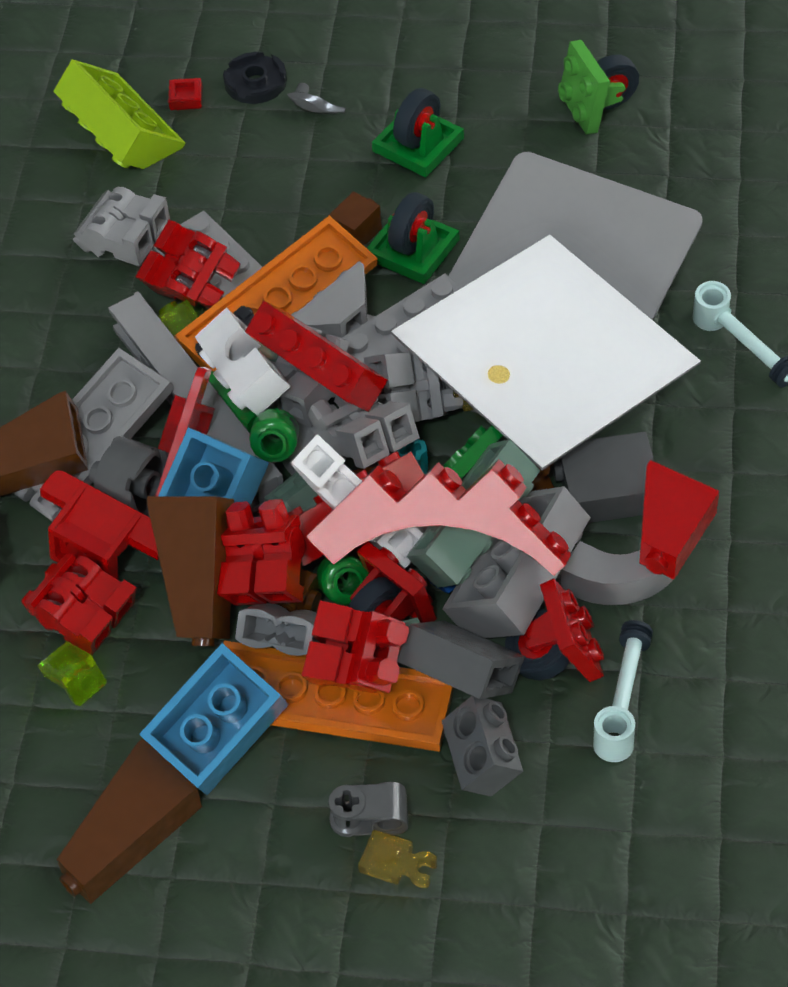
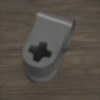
[328,782,408,837]

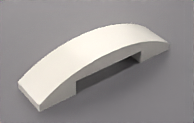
[290,434,423,569]

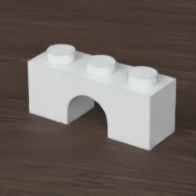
[195,307,291,416]

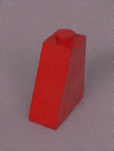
[639,460,720,580]

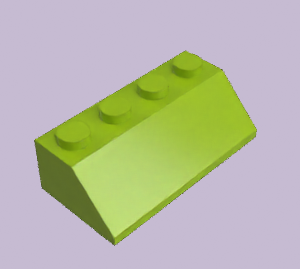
[53,59,186,169]

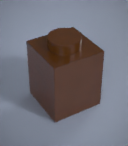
[328,191,382,246]

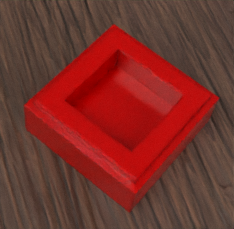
[168,78,202,110]

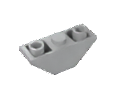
[291,261,367,338]

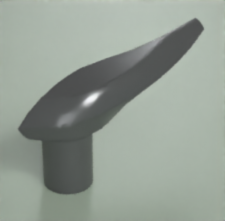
[287,83,346,114]

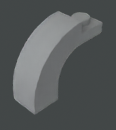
[561,541,673,605]

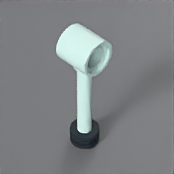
[692,281,788,388]
[593,620,653,762]

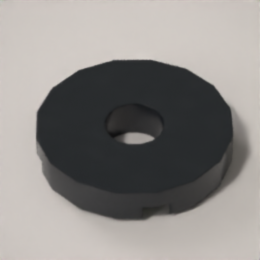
[223,52,287,104]

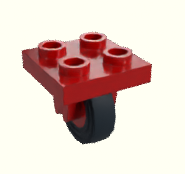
[348,541,437,623]
[505,578,604,682]

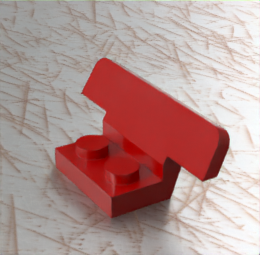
[155,367,215,496]
[40,470,159,580]

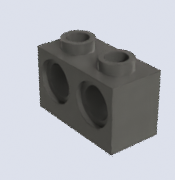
[441,696,523,796]

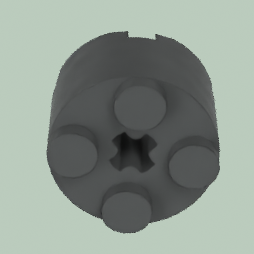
[89,436,169,517]

